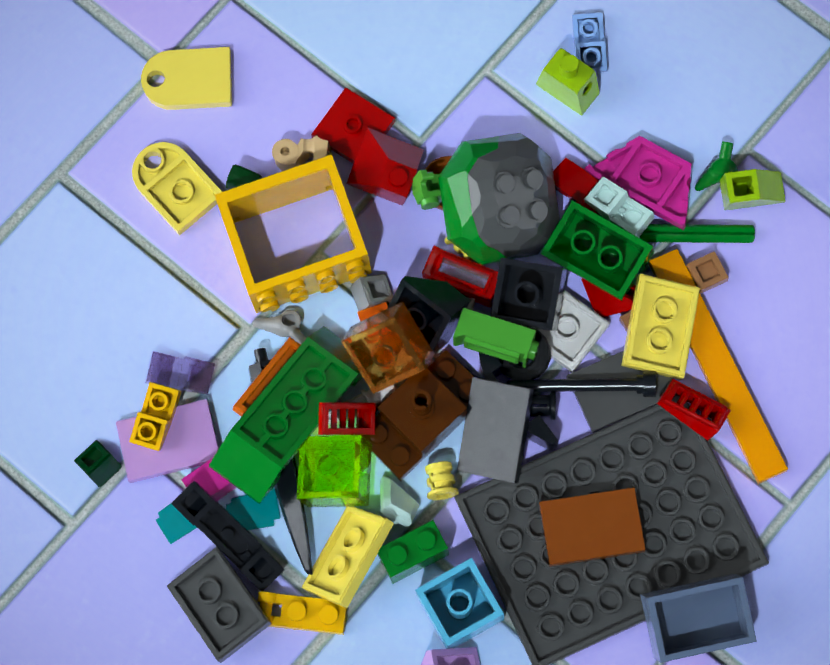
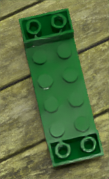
[209,326,374,504]

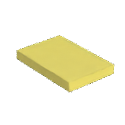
[621,274,700,380]
[302,504,394,608]

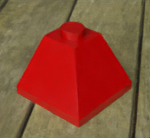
[346,128,424,206]

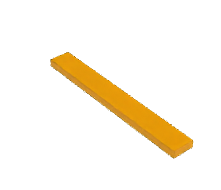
[649,249,788,484]

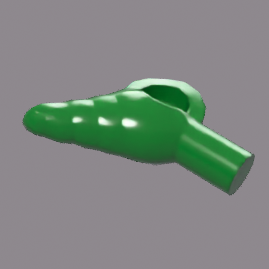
[695,141,738,191]

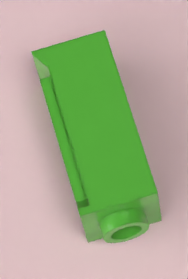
[453,308,540,368]

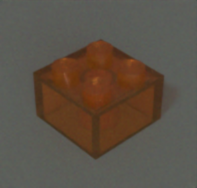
[341,302,434,394]

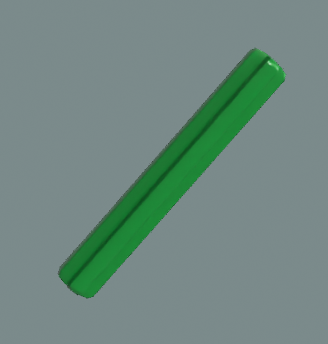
[639,224,755,243]

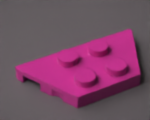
[584,136,692,230]

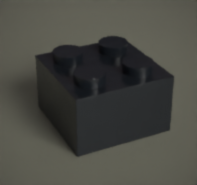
[491,257,567,331]

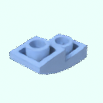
[572,13,607,72]

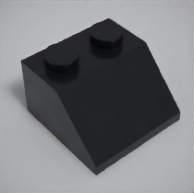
[381,276,471,359]

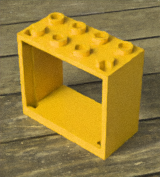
[215,154,372,313]

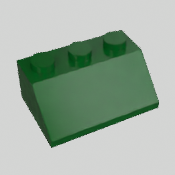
[540,200,654,301]

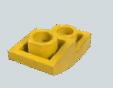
[129,382,182,451]

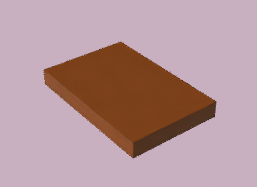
[539,487,646,567]

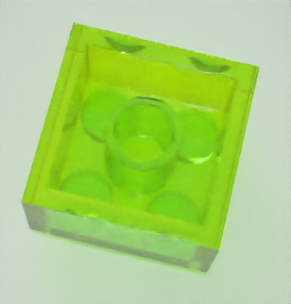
[297,435,372,507]

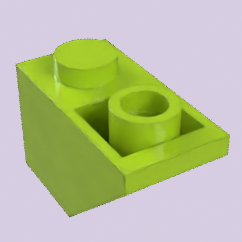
[719,169,786,211]

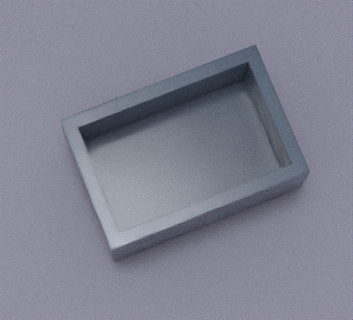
[640,574,757,663]

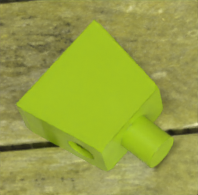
[536,48,600,116]

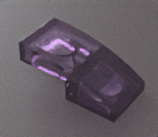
[145,351,215,394]

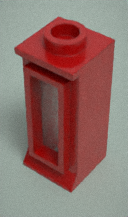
[422,245,498,308]

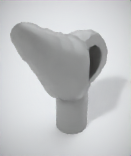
[252,310,306,345]

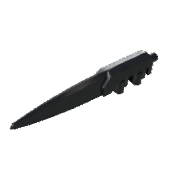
[248,348,313,575]

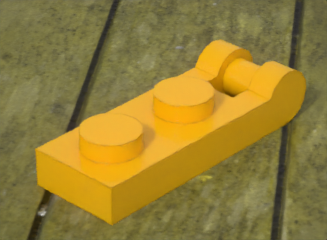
[257,591,347,635]

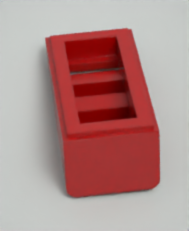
[657,379,731,441]
[318,402,376,435]

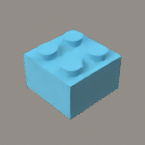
[415,558,504,649]

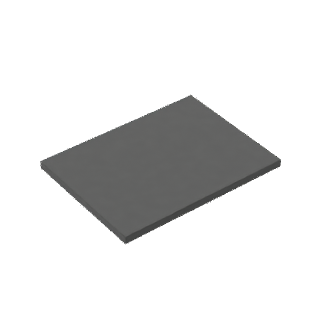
[454,395,769,665]

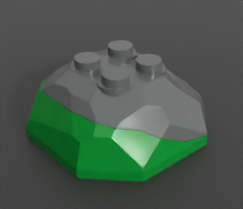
[438,133,560,265]

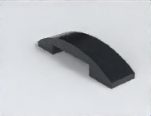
[479,352,558,451]
[171,480,285,591]

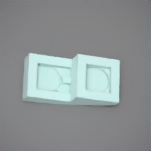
[584,177,655,238]

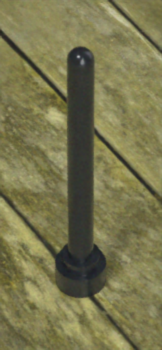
[505,372,656,397]

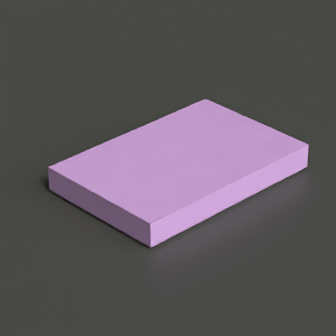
[116,399,219,483]

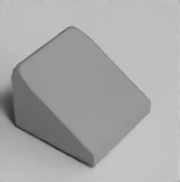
[350,274,393,311]

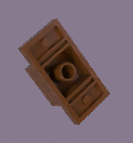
[356,350,474,481]

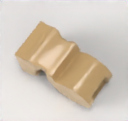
[272,136,331,171]

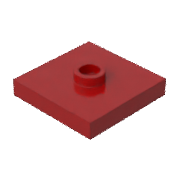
[311,87,396,164]

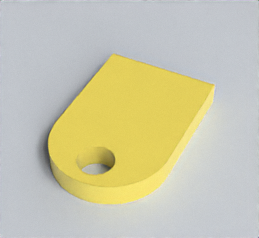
[141,47,232,110]
[132,142,222,236]

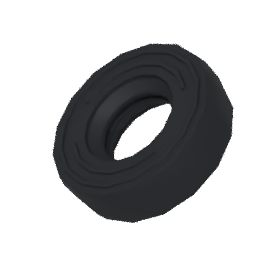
[497,326,551,380]

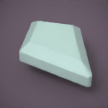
[380,475,420,529]

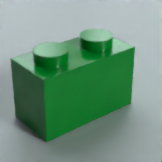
[378,520,449,584]

